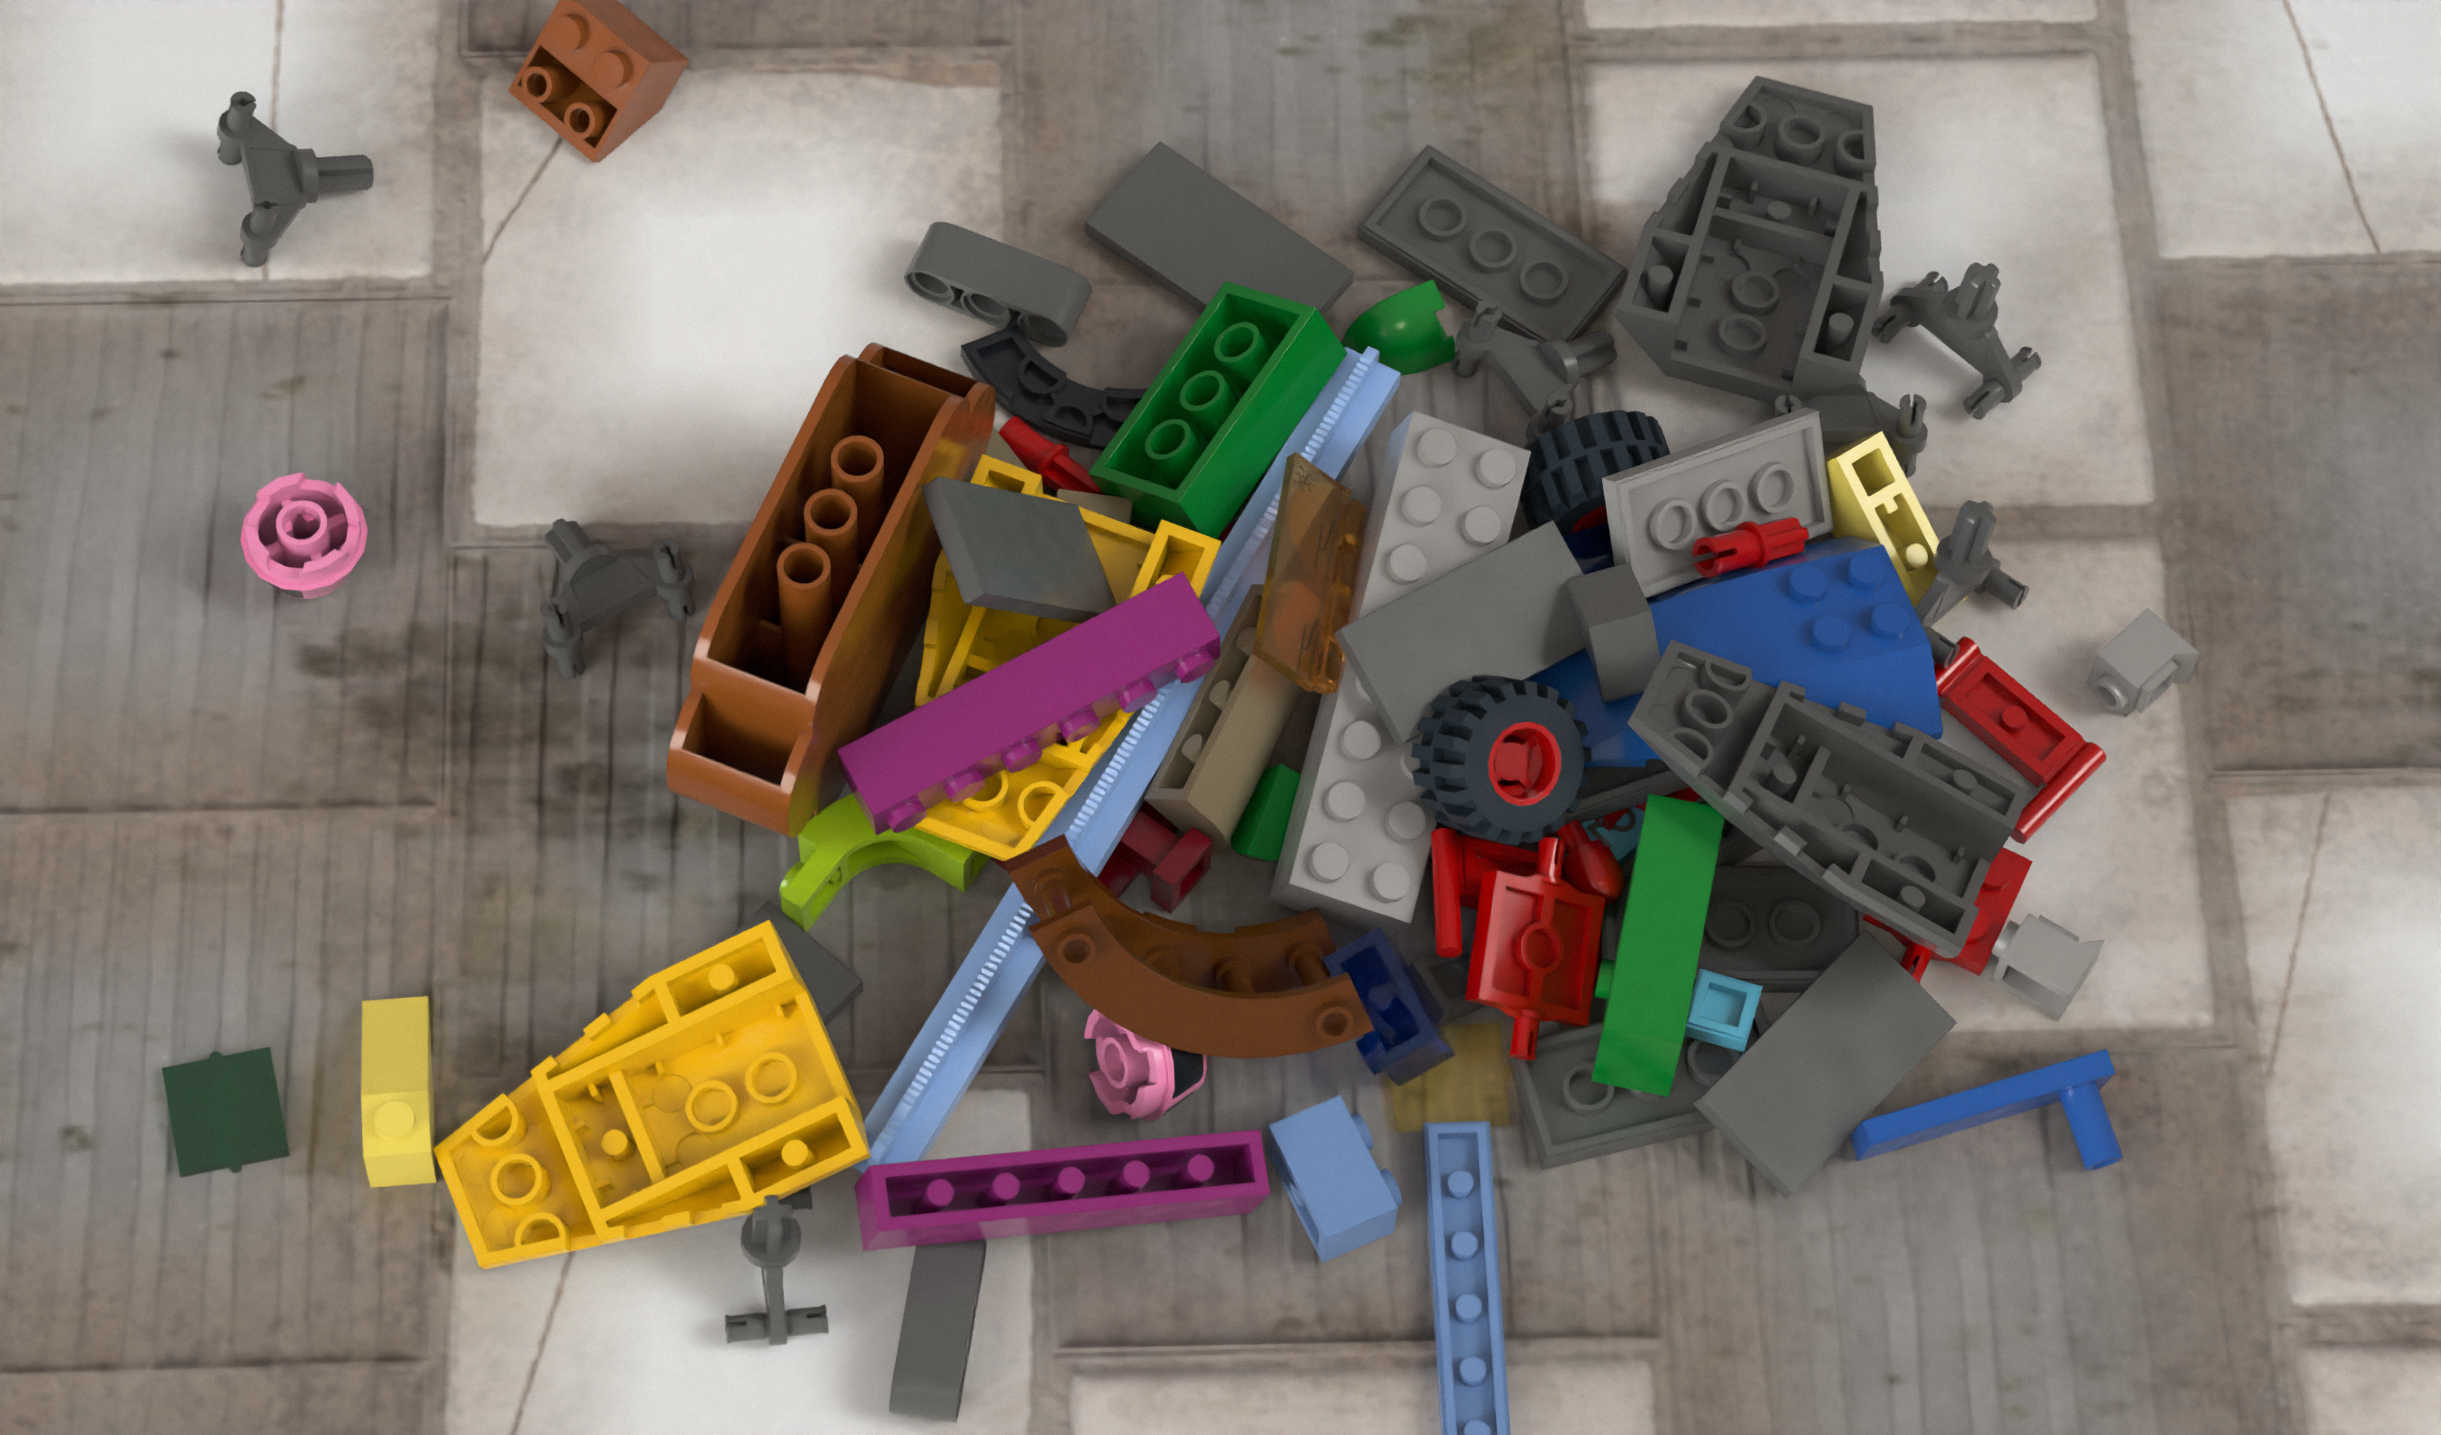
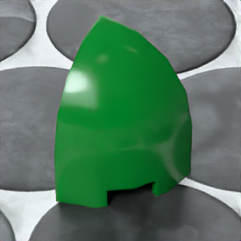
[1341,279,1455,376]
[1231,764,1301,862]

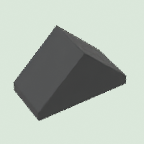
[1566,563,1661,704]

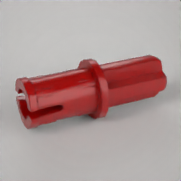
[998,416,1104,495]
[1692,517,1809,578]

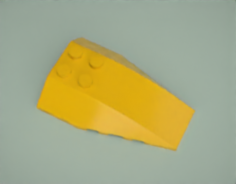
[913,454,1221,861]
[433,920,871,1270]

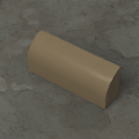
[1144,584,1333,855]

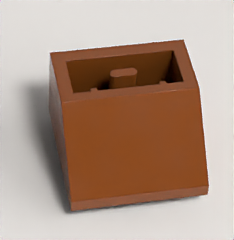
[508,0,689,163]

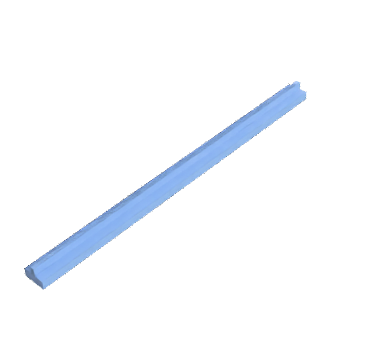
[851,346,1401,1173]

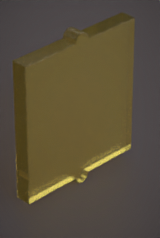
[1384,1022,1511,1133]

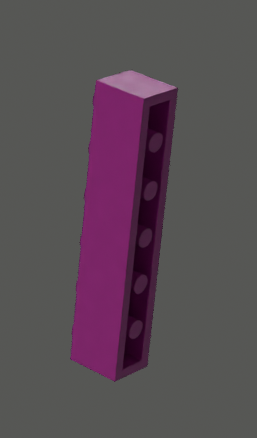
[836,571,1220,836]
[854,1129,1270,1251]

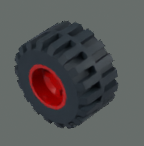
[1519,410,1671,558]
[1411,675,1592,845]

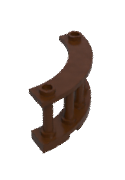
[1004,834,1374,1058]

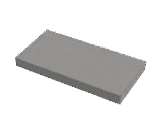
[1602,407,1834,598]

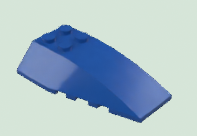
[1526,535,1943,767]

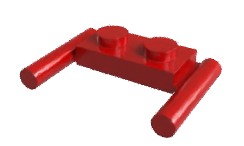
[1934,636,2106,844]
[1431,828,1602,990]

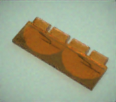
[1252,452,1367,695]

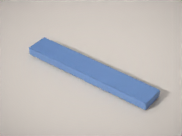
[1422,1121,1511,1435]

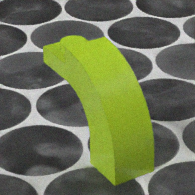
[779,793,991,933]

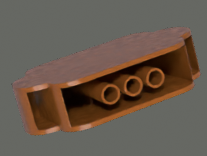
[666,342,995,838]

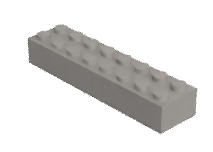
[1268,410,1531,940]

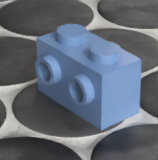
[1265,1095,1402,1263]

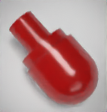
[1557,820,1625,907]

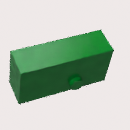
[1088,281,1348,539]
[1591,794,1724,1097]

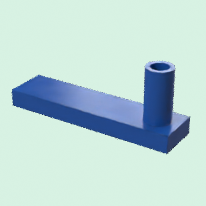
[1850,1049,2123,1171]

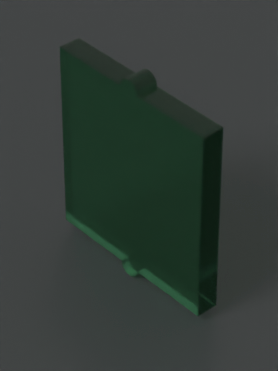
[162,1047,290,1177]

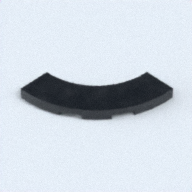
[961,324,1148,451]

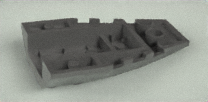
[1615,75,1884,407]
[1627,640,2030,958]

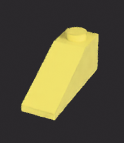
[1825,431,1968,609]
[361,996,437,1188]

